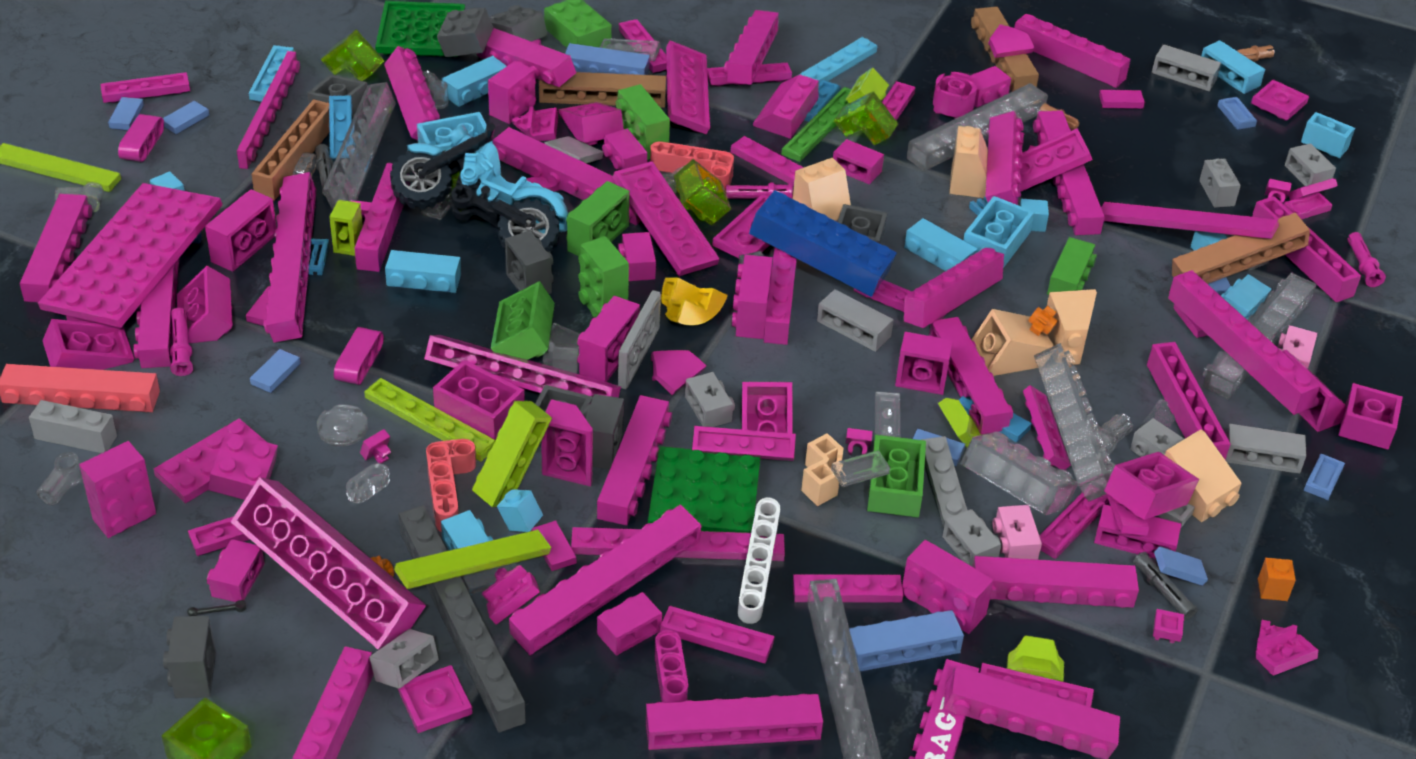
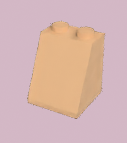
[949,126,988,198]
[793,158,851,222]
[1047,289,1097,366]
[971,309,1056,376]
[1165,429,1241,522]

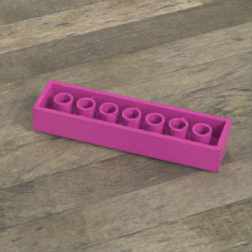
[231,477,426,650]

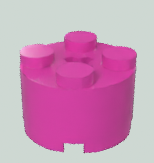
[933,72,977,120]

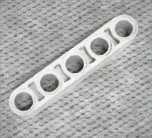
[738,498,780,624]

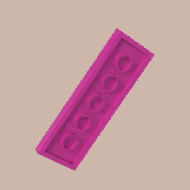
[666,40,710,134]
[613,161,720,276]

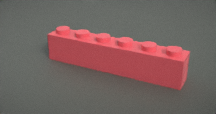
[0,364,160,412]

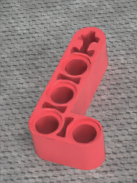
[650,141,734,194]
[426,439,476,532]

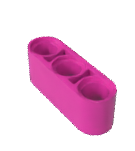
[118,114,164,162]
[334,327,384,385]
[655,630,688,703]

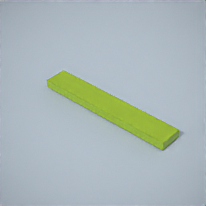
[0,143,121,192]
[364,378,496,462]
[394,530,551,589]

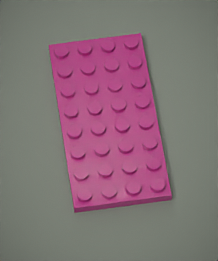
[38,183,223,328]

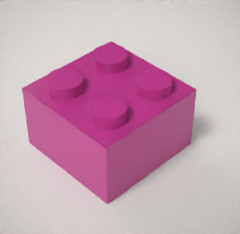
[488,61,536,124]
[895,332,953,395]
[1339,383,1403,449]
[209,431,278,500]

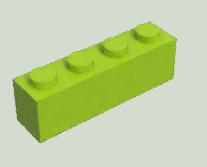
[472,401,552,507]

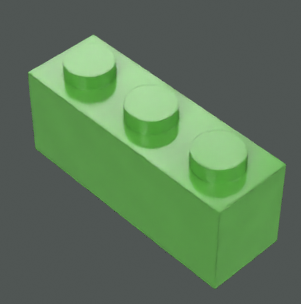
[1047,237,1097,295]

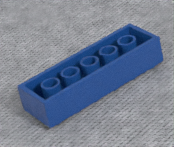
[749,190,897,297]

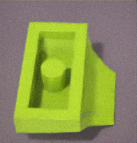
[938,398,984,449]
[1007,635,1064,682]

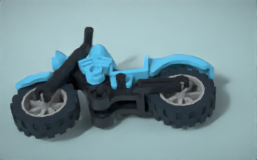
[390,123,568,253]

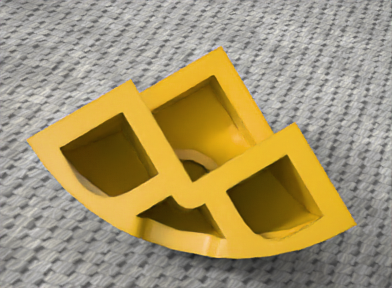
[661,278,728,325]

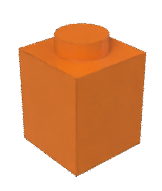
[1258,558,1296,601]

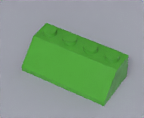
[491,281,555,360]

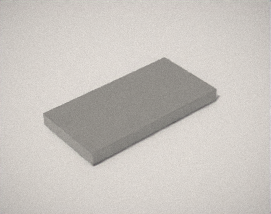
[618,290,661,389]

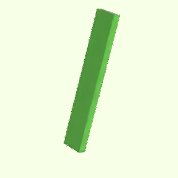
[781,87,853,162]

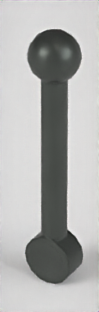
[187,600,246,616]

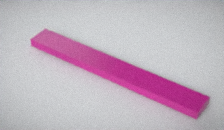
[1101,202,1279,239]

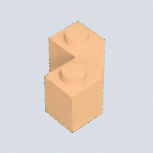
[801,433,844,506]

